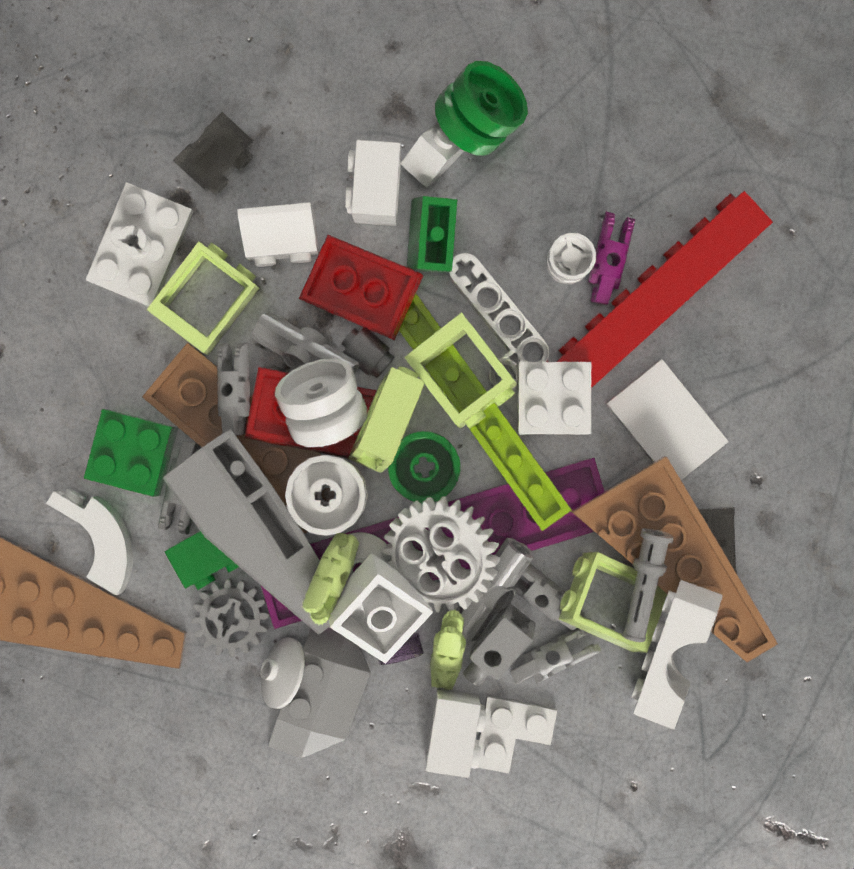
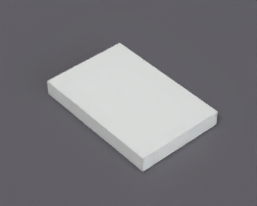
[606,359,729,480]

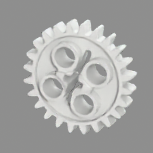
[382,496,500,613]

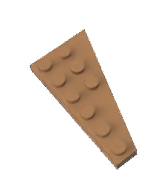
[572,456,778,662]
[0,537,187,669]

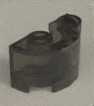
[173,112,254,195]

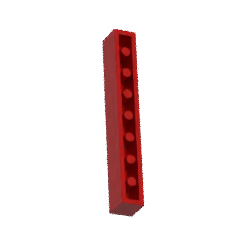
[546,190,773,388]

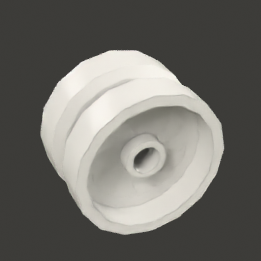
[275,358,367,447]
[285,455,368,536]

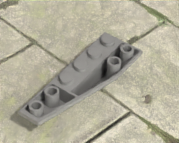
[163,429,330,634]

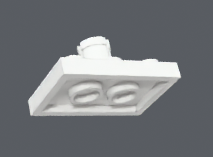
[85,182,194,307]

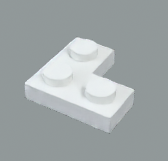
[478,695,557,774]

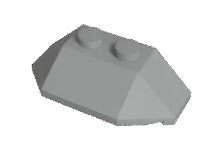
[268,627,371,758]

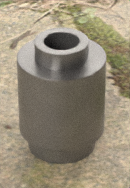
[341,327,395,378]

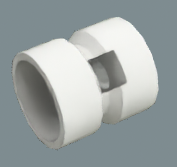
[546,233,596,285]

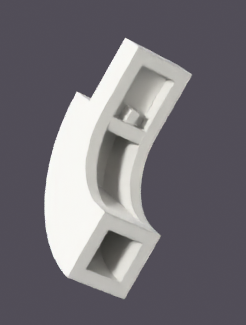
[46,488,134,595]

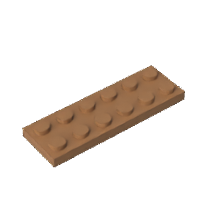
[142,342,335,534]

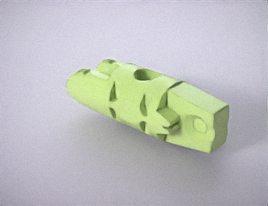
[302,533,359,625]
[430,610,466,690]

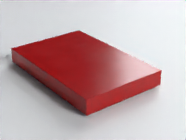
[299,235,424,340]

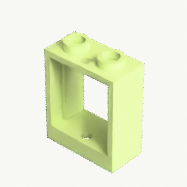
[147,242,260,355]
[404,312,517,429]
[348,367,425,473]
[559,552,667,653]

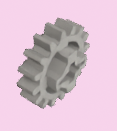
[191,578,270,657]

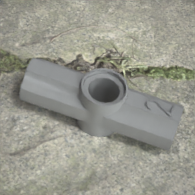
[252,311,359,375]
[458,538,534,641]

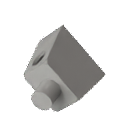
[463,603,536,687]

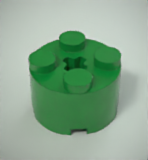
[388,431,461,504]

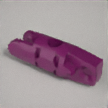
[588,211,636,305]

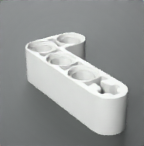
[448,253,549,390]

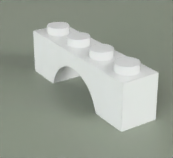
[631,580,723,729]

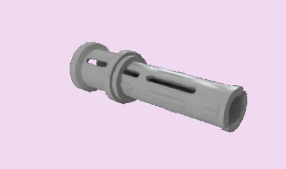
[622,528,674,642]

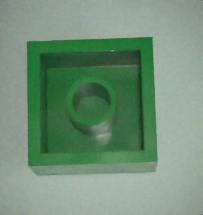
[83,409,178,497]

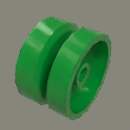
[435,60,528,156]

